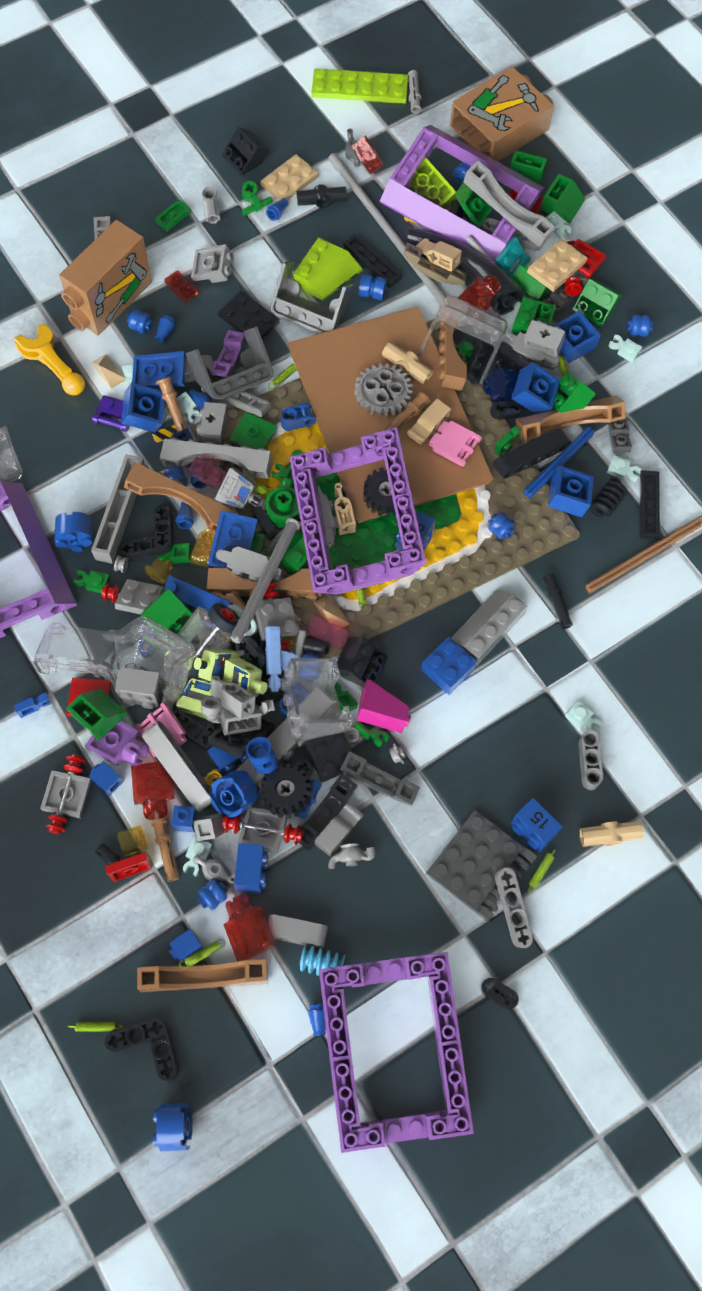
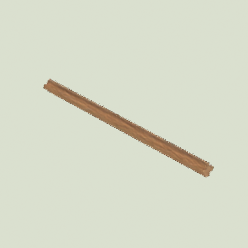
[586,515,702,594]

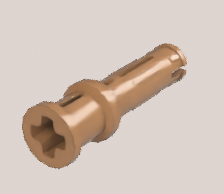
[156,377,188,433]
[384,392,431,430]
[151,818,180,882]

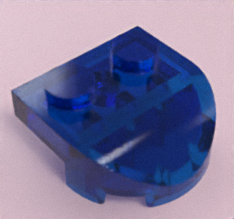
[483,368,519,403]

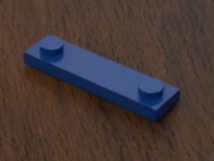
[163,575,233,613]

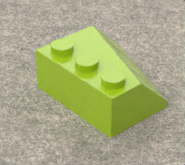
[409,157,458,210]
[293,238,362,300]

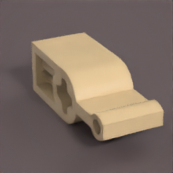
[416,238,462,272]
[407,399,451,445]
[334,483,356,535]

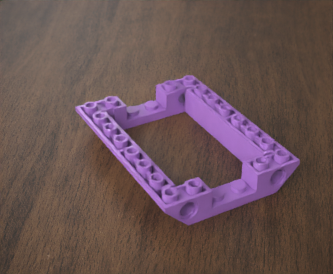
[380,124,544,261]
[289,427,426,595]
[0,481,77,638]
[319,952,474,1153]

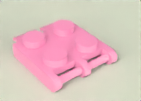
[429,421,482,467]
[134,701,187,757]

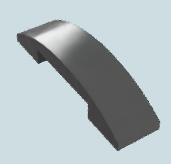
[340,751,420,806]

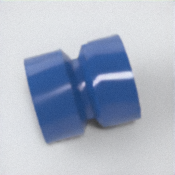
[359,274,387,301]
[246,737,279,774]

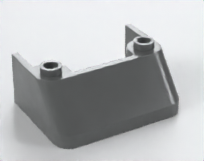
[270,260,354,334]
[185,327,274,400]

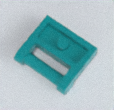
[495,237,530,278]

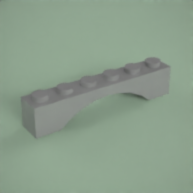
[463,160,555,248]
[160,438,273,479]

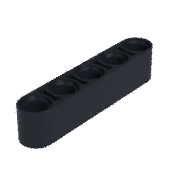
[492,428,571,479]

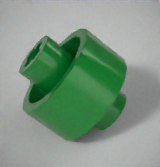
[265,479,300,528]

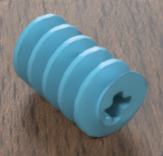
[300,944,346,976]

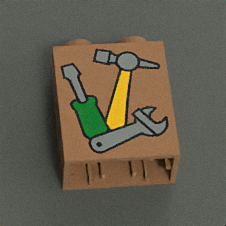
[450,66,554,162]
[59,220,152,336]

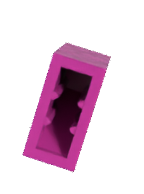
[356,679,411,733]

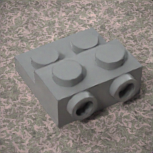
[191,244,234,283]

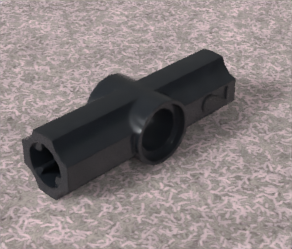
[296,184,347,208]

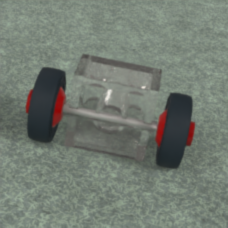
[174,603,239,677]

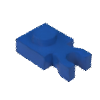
[14,692,51,718]

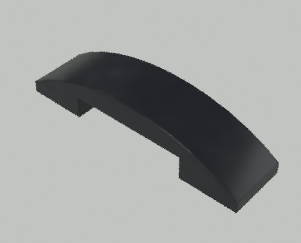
[298,773,358,851]

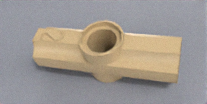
[382,342,433,385]
[580,821,644,847]

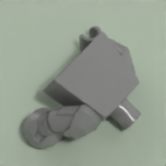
[201,697,275,736]

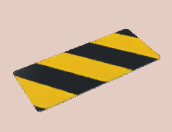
[152,425,185,443]

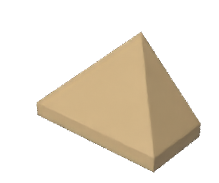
[92,354,126,389]
[314,594,349,633]

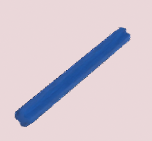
[523,427,595,498]

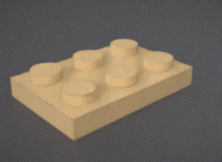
[260,154,319,201]
[527,239,587,292]

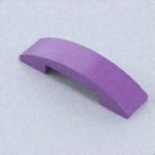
[210,330,245,377]

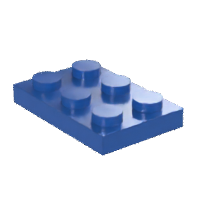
[132,351,186,389]
[208,510,258,575]

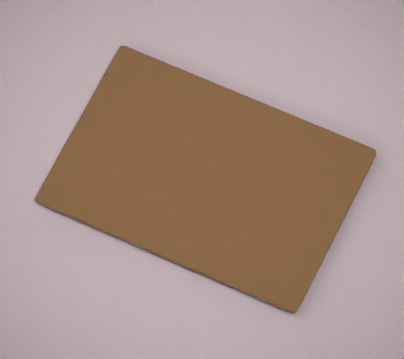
[288,307,493,523]

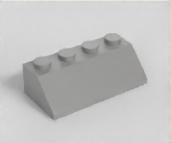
[451,590,528,667]

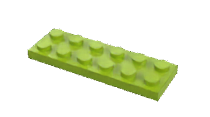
[311,68,408,104]

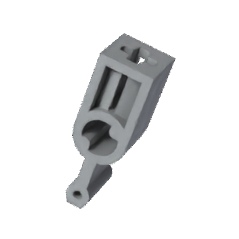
[210,676,255,719]
[315,802,364,857]

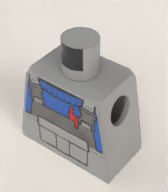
[215,467,262,509]

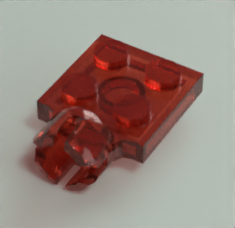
[458,275,501,327]
[131,761,175,820]
[223,895,276,962]

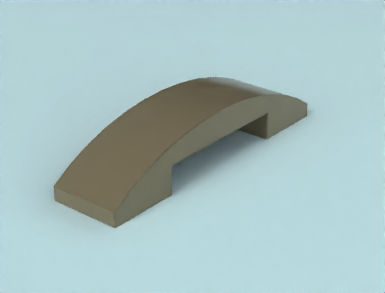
[404,242,467,285]

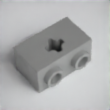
[524,320,565,357]
[197,402,227,444]

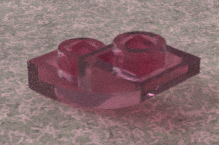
[187,457,227,490]
[305,615,350,649]

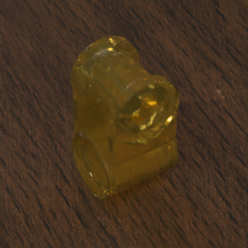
[190,530,215,568]

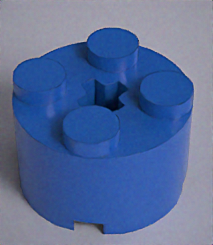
[55,512,93,552]
[210,770,259,817]
[153,1103,193,1152]

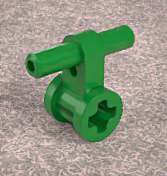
[241,181,273,216]

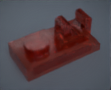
[352,136,383,174]

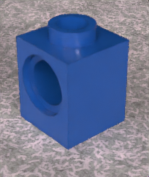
[89,761,123,796]
[171,805,197,833]
[169,929,203,964]

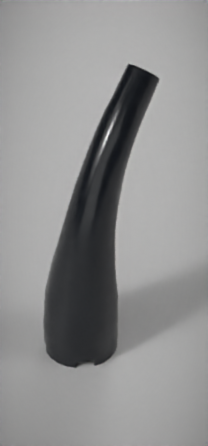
[407,228,524,315]

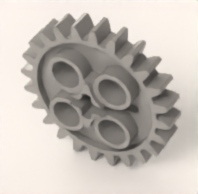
[354,363,412,417]

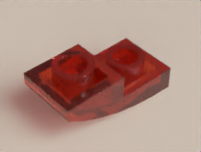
[164,270,199,303]

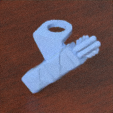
[265,626,297,692]

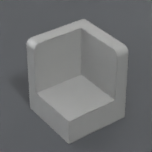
[193,813,225,841]

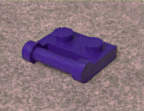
[92,395,130,432]

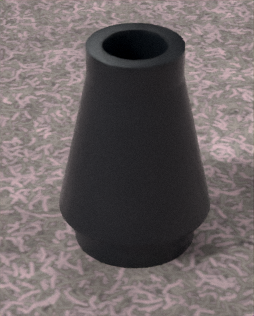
[302,636,330,655]

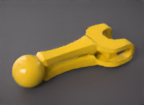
[14,323,85,396]

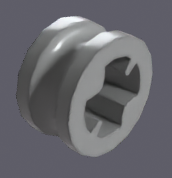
[114,555,129,573]

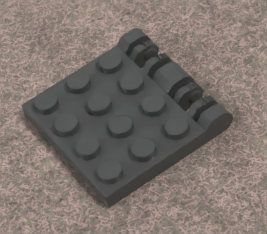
[426,810,537,922]

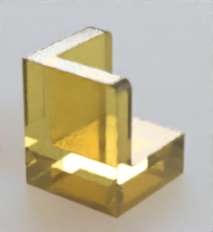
[145,559,173,584]
[117,825,149,856]

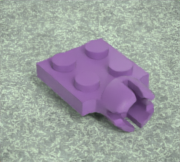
[85,721,148,766]

